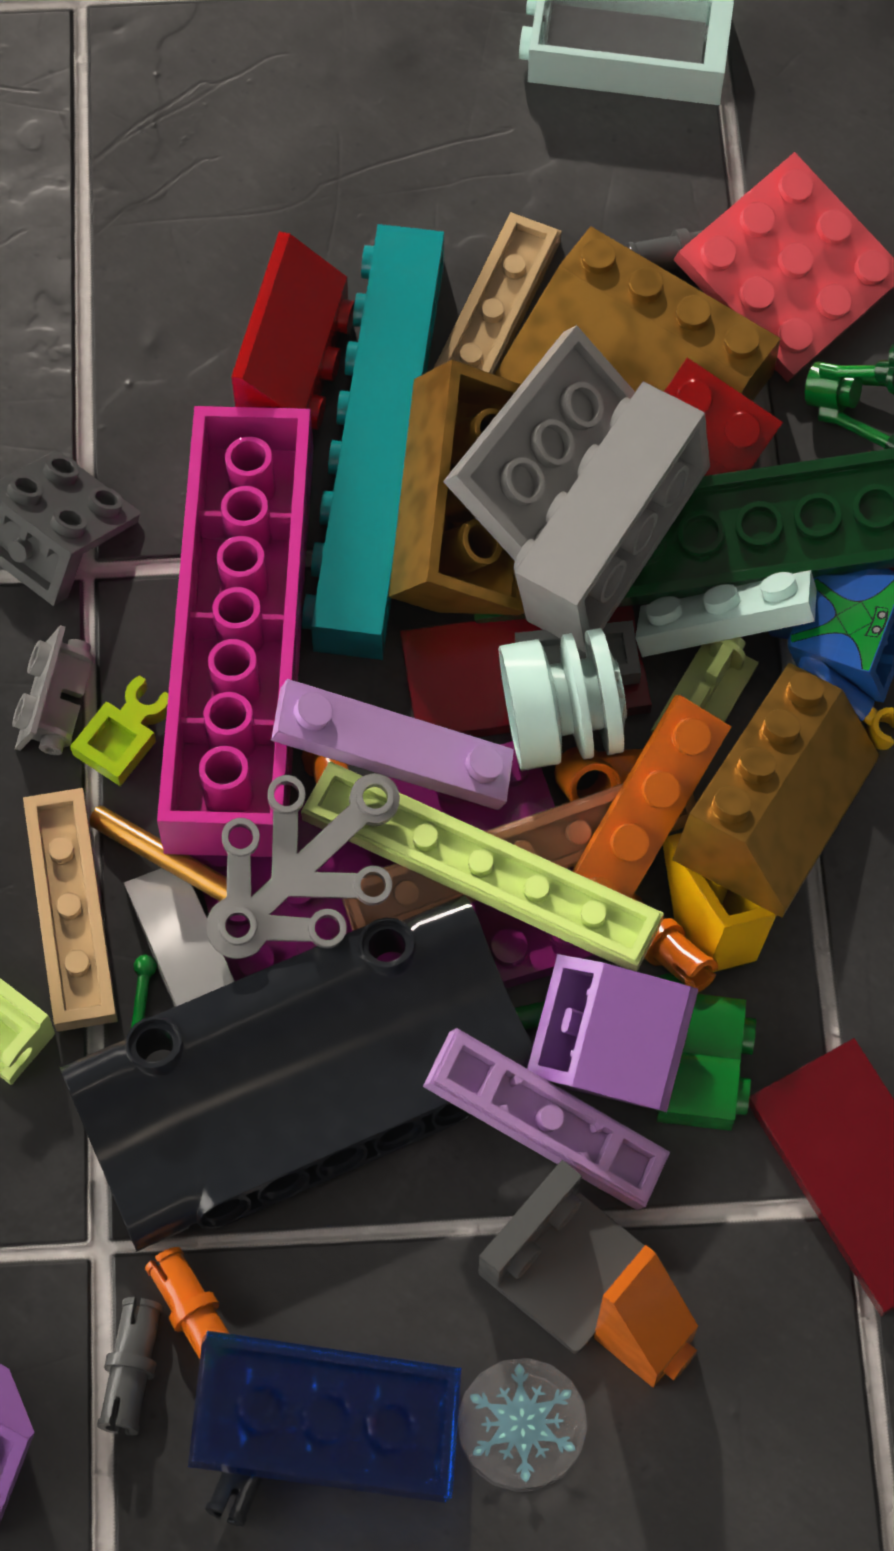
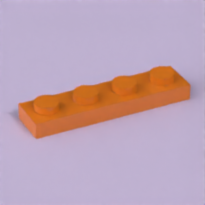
[572,695,732,898]

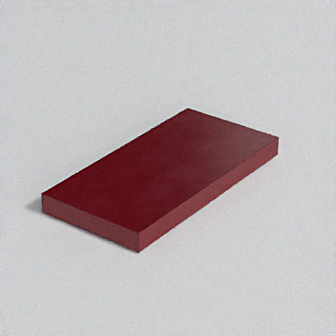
[400,606,652,737]
[748,1038,894,1317]

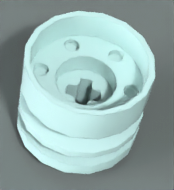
[499,628,627,771]

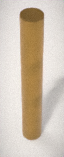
[89,806,227,901]

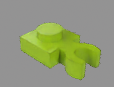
[70,676,168,787]

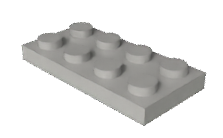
[443,325,635,561]

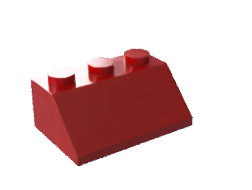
[231,231,355,430]

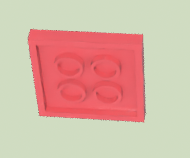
[673,152,894,383]

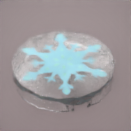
[457,1358,587,1492]

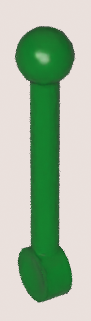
[131,954,158,1028]

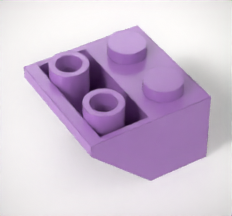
[527,954,699,1112]

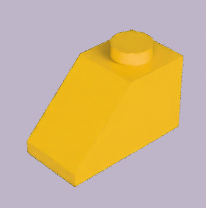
[663,833,776,972]

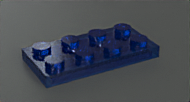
[188,1331,462,1503]

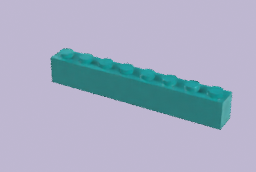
[302,224,444,660]

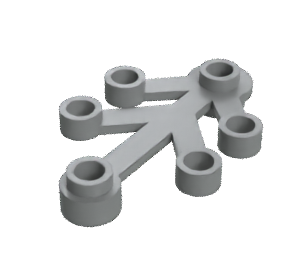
[206,773,400,959]

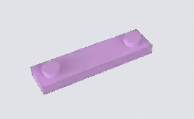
[271,679,514,810]
[423,1028,670,1210]

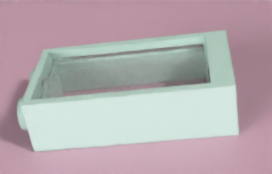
[519,0,734,105]

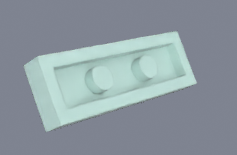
[635,570,817,657]

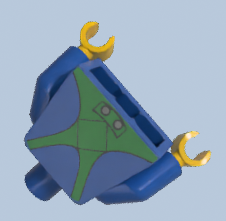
[768,568,894,750]

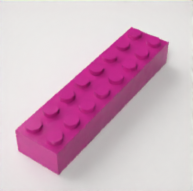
[157,406,314,857]

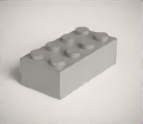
[514,381,710,653]

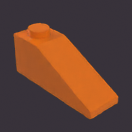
[594,1245,698,1388]

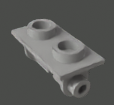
[12,625,94,755]

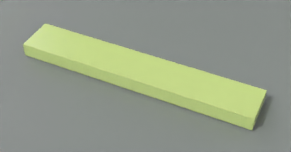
[301,761,664,972]

